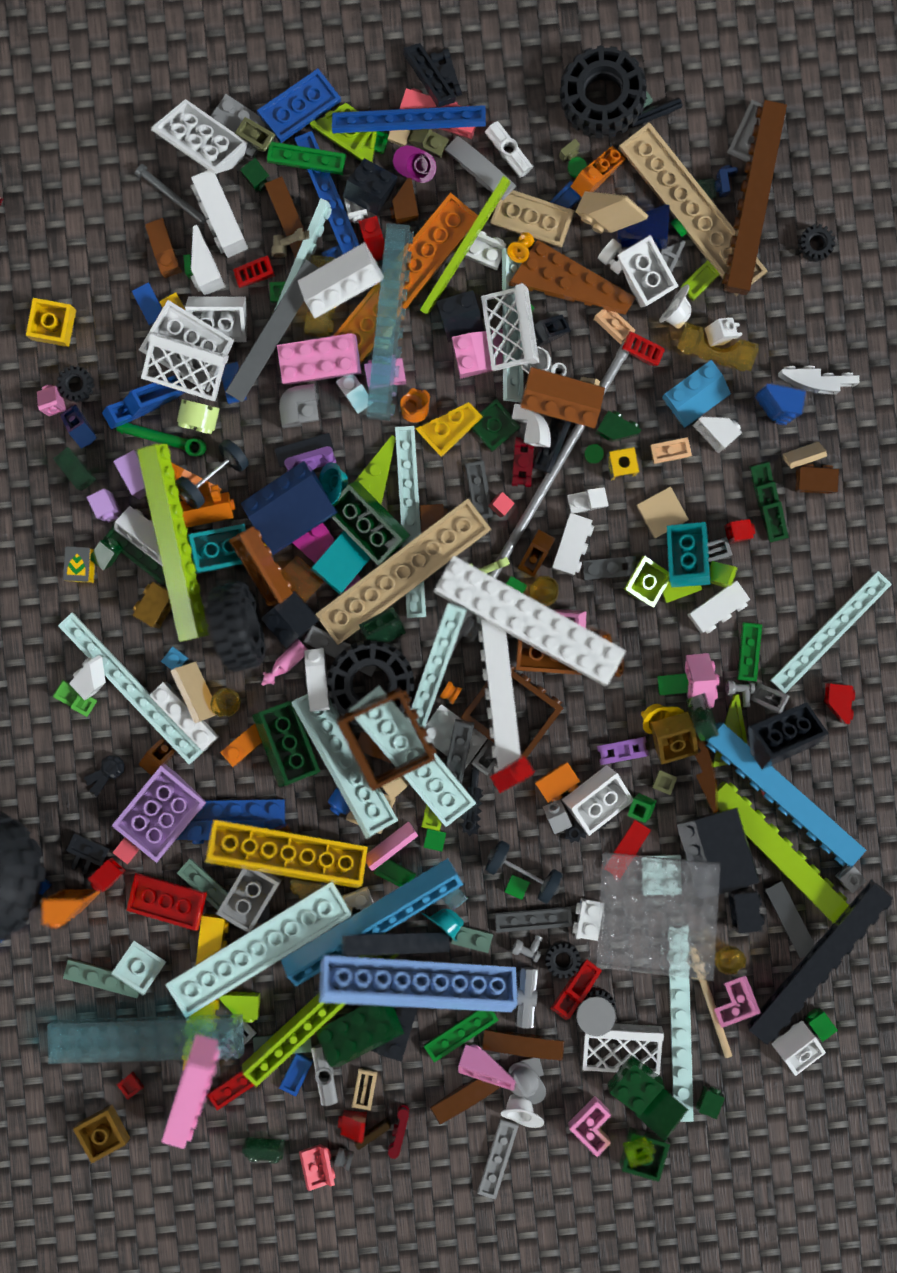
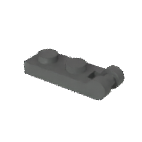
[582,556,637,580]

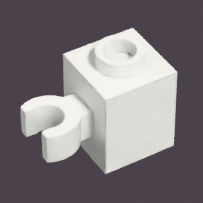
[704,318,743,346]

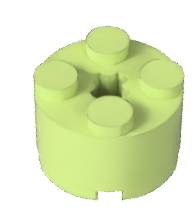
[177,399,220,434]

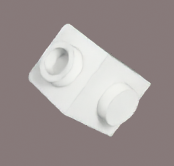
[344,198,368,223]

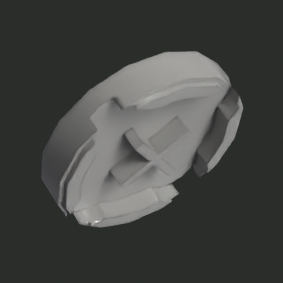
[577,997,616,1037]

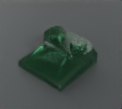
[242,1137,285,1163]

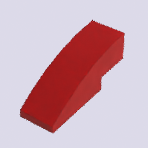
[550,959,602,1020]

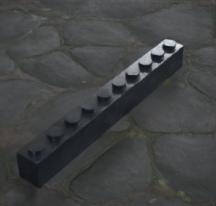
[747,879,894,1045]

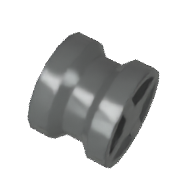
[334,1147,354,1171]

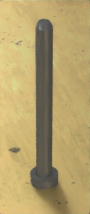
[135,164,206,224]

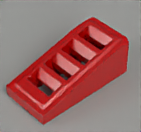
[233,255,275,288]
[622,331,665,366]

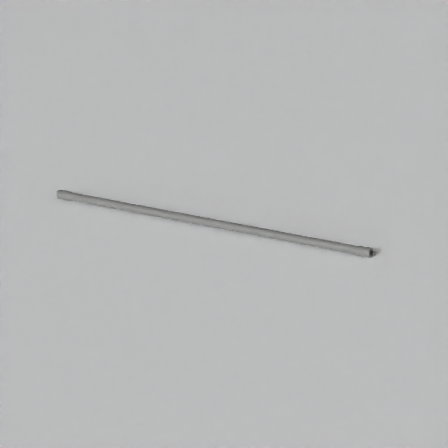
[404,343,634,718]

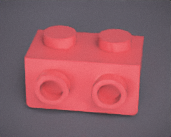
[299,1144,335,1191]

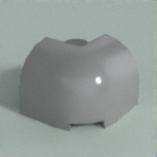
[279,384,319,428]

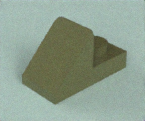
[235,117,275,151]
[407,129,449,158]

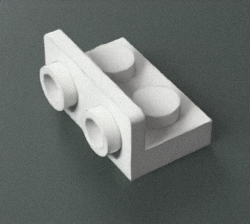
[465,231,507,270]
[572,898,604,941]

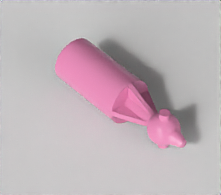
[261,639,308,686]

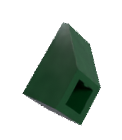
[595,410,642,442]

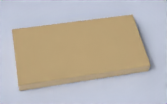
[490,190,574,248]

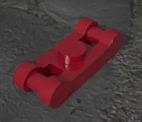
[512,437,534,487]
[388,1104,409,1159]

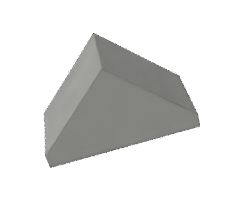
[750,683,790,713]
[471,740,497,775]

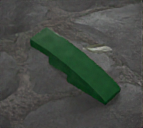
[749,461,789,543]

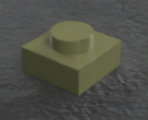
[559,139,580,162]
[652,770,678,795]

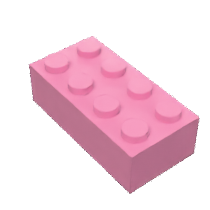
[277,333,362,385]

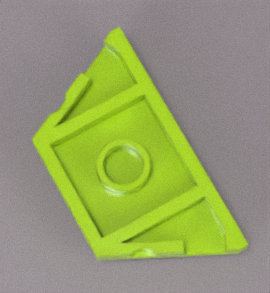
[310,103,377,162]

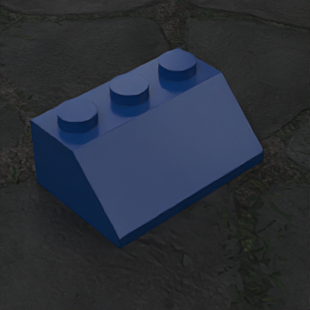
[755,384,806,425]

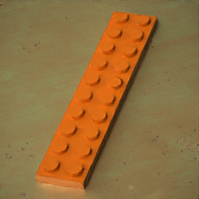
[333,193,478,364]

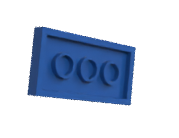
[257,69,341,143]

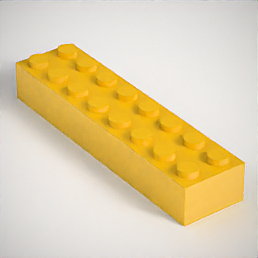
[205,820,368,888]

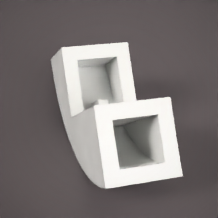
[512,404,551,447]

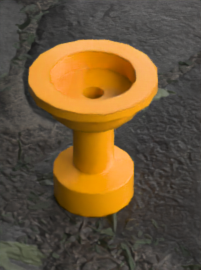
[507,232,534,263]

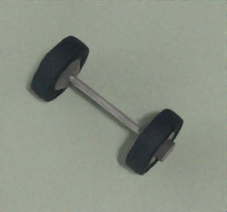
[175,439,249,509]
[485,840,562,904]

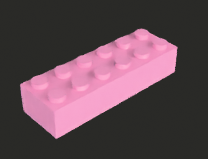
[162,1035,220,1149]

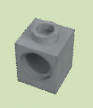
[543,799,572,834]
[835,866,867,894]

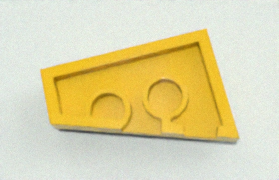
[415,402,483,457]

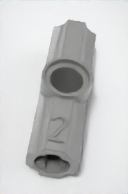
[516,967,538,1028]
[311,1044,338,1106]

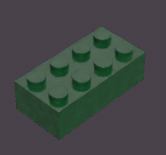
[331,481,411,566]
[252,700,320,787]
[316,1005,404,1067]

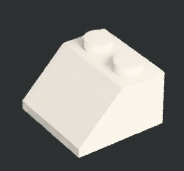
[693,417,742,453]
[772,1021,826,1076]

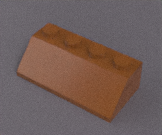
[520,367,605,428]
[229,526,293,606]
[516,639,583,675]

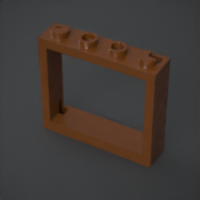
[460,664,563,759]
[336,687,437,791]

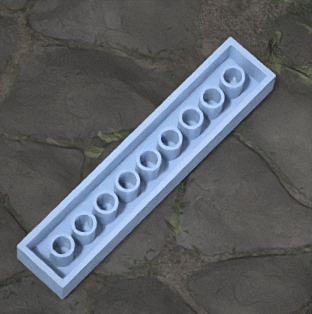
[320,956,517,1012]

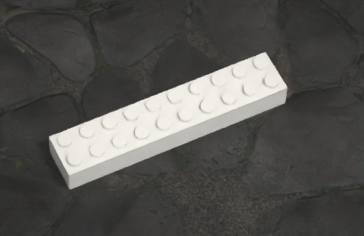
[434,556,626,687]

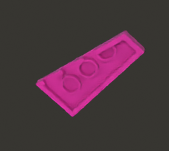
[292,522,361,591]

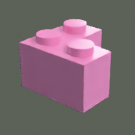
[685,653,719,709]
[714,976,761,1028]
[568,1096,611,1157]

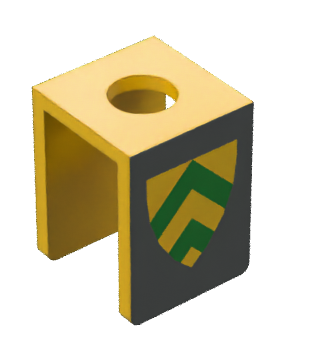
[606,447,639,480]
[63,547,95,583]

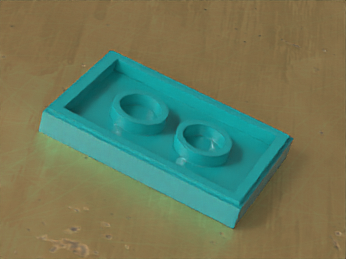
[311,531,370,594]

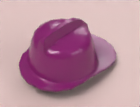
[393,145,437,183]

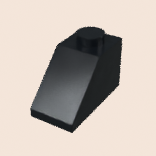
[534,314,571,347]

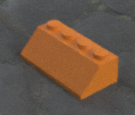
[43,889,100,928]

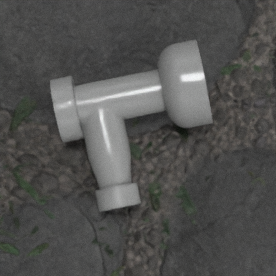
[725,680,755,707]
[511,935,542,963]

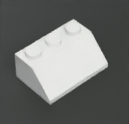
[185,296,247,342]
[562,765,633,836]

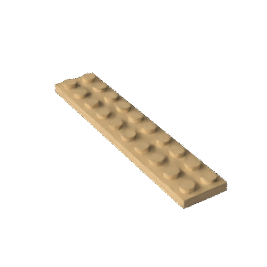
[619,122,768,296]
[316,499,492,645]

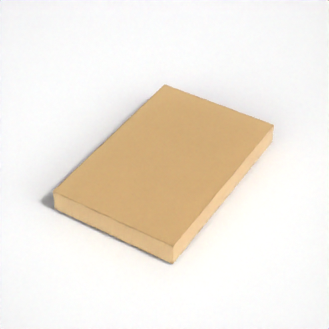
[171,662,220,724]

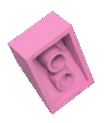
[452,329,503,379]

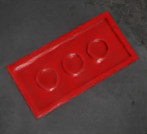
[126,873,207,931]

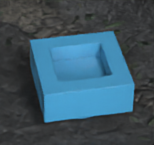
[161,646,189,670]

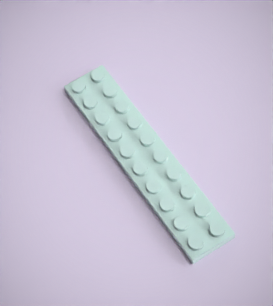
[165,882,352,1018]

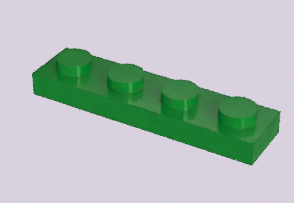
[267,142,346,175]
[424,1010,499,1063]

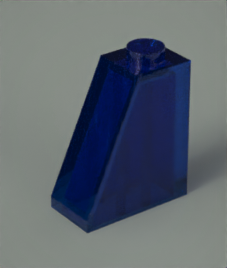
[617,205,670,249]

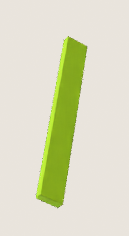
[420,176,510,314]

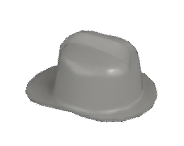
[508,1062,546,1104]

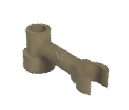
[271,228,309,258]

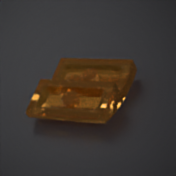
[281,555,325,602]

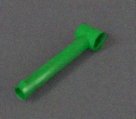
[117,423,206,456]

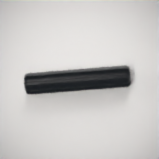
[630,97,683,128]

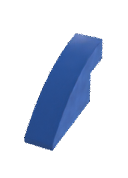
[102,375,185,429]

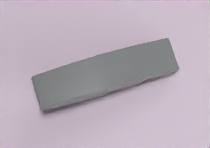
[445,136,516,200]

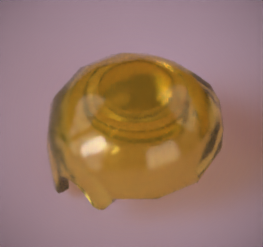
[530,576,559,606]
[210,688,241,717]
[714,945,746,975]

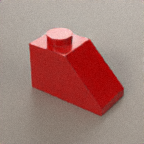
[358,216,389,262]
[724,519,755,544]
[490,756,535,793]
[338,1110,367,1143]

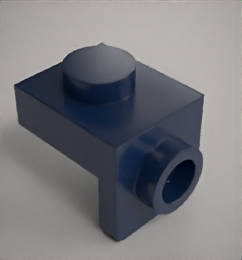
[715,165,738,198]

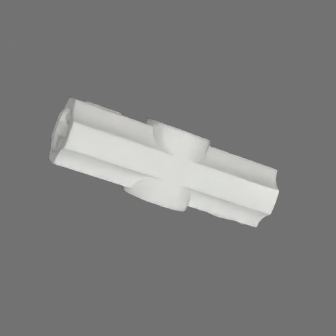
[485,121,533,178]

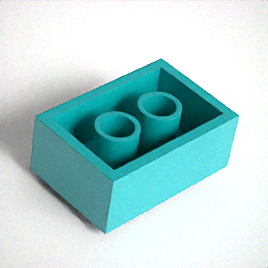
[667,522,711,588]
[187,524,246,574]

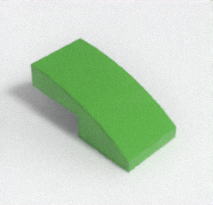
[53,680,97,717]

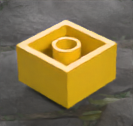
[26,298,76,347]

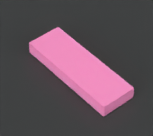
[366,822,418,871]

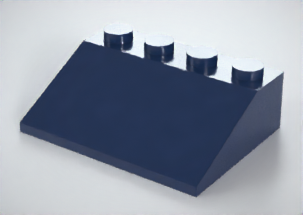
[241,461,337,555]

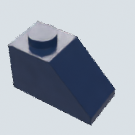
[60,404,97,449]

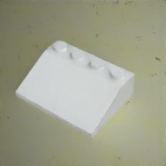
[151,99,248,174]
[139,300,234,392]

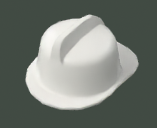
[659,284,691,328]
[501,1094,544,1128]

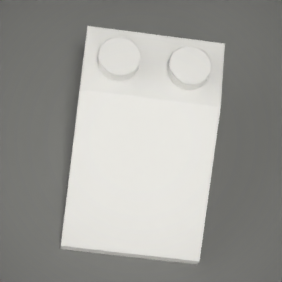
[190,225,225,296]
[617,235,678,308]

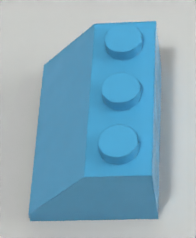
[662,360,731,428]

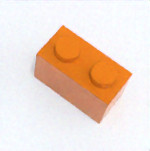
[535,761,580,803]

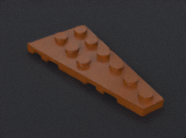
[509,240,636,315]

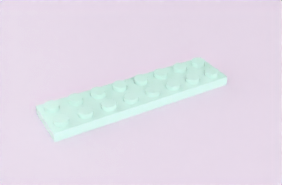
[349,685,476,827]
[291,694,398,838]

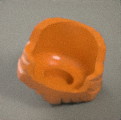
[400,388,430,423]

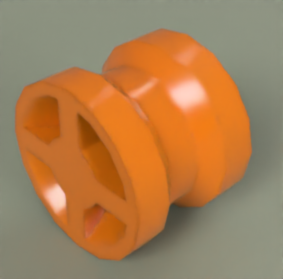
[440,681,462,705]

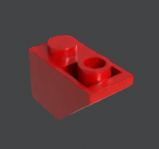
[824,683,855,724]
[88,858,126,893]

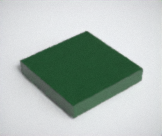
[471,398,521,452]
[635,1088,689,1141]

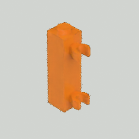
[180,484,236,528]

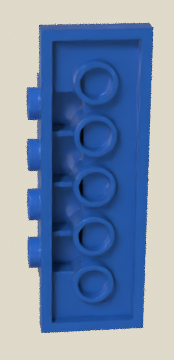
[176,799,285,844]

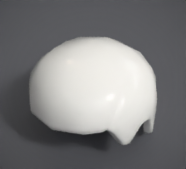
[520,346,551,374]

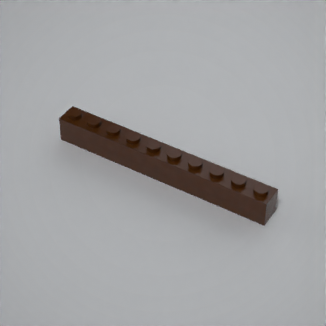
[722,100,787,295]

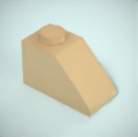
[382,776,409,800]

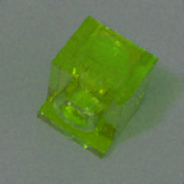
[623,1137,655,1167]

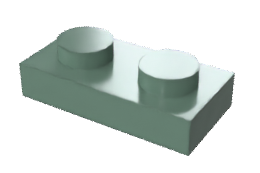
[451,926,493,953]

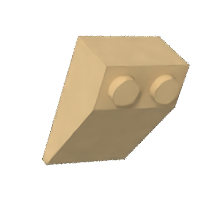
[575,191,648,234]

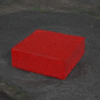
[116,1072,144,1100]

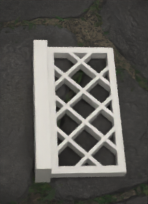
[481,283,539,371]
[141,332,229,401]
[582,1023,664,1075]

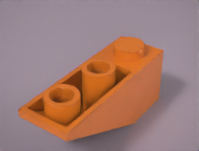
[571,146,625,197]

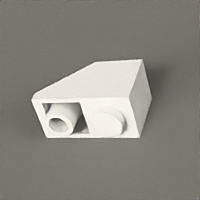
[69,655,106,700]

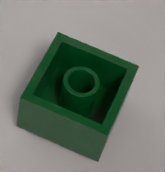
[607,1055,664,1116]
[619,1127,670,1182]

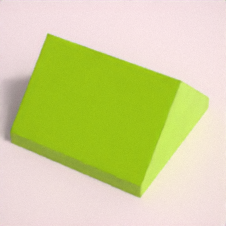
[624,556,669,607]

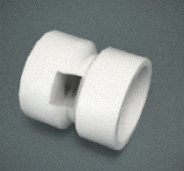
[598,238,627,275]

